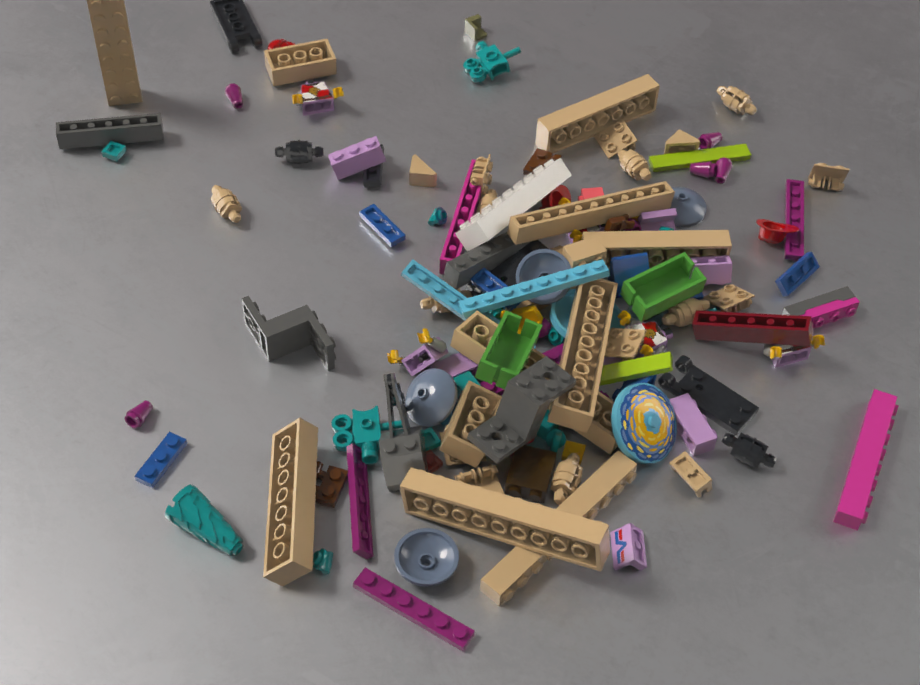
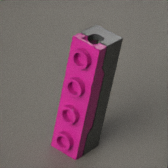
[782,286,860,328]

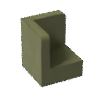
[464,14,487,42]

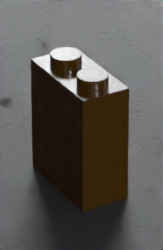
[505,445,557,503]

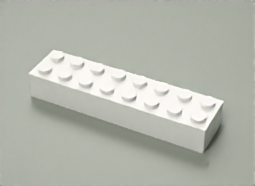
[455,158,572,252]

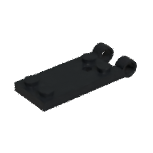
[210,0,263,53]
[466,240,549,312]
[658,355,759,436]

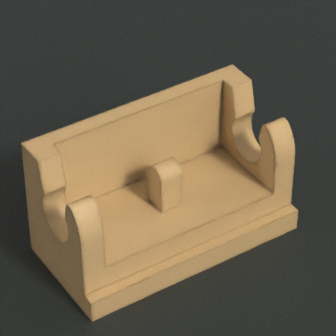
[669,451,712,498]

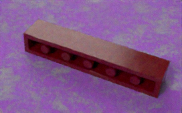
[692,310,813,346]

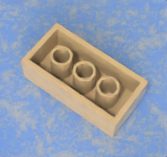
[264,39,337,86]
[439,381,502,468]

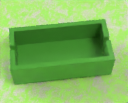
[620,252,707,322]
[475,310,542,390]

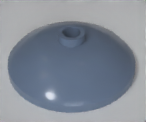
[669,187,707,227]
[516,249,571,305]
[405,368,457,427]
[394,528,459,586]

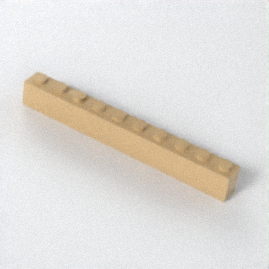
[507,181,675,245]
[480,450,637,606]

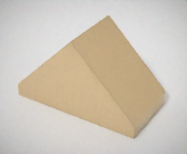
[664,129,700,154]
[409,154,437,187]

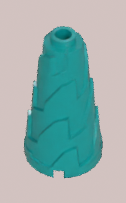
[165,484,244,556]

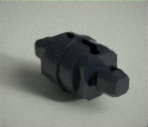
[275,140,324,164]
[722,432,777,468]

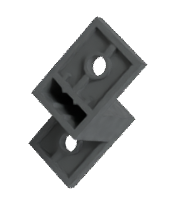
[241,296,336,371]
[467,356,577,464]

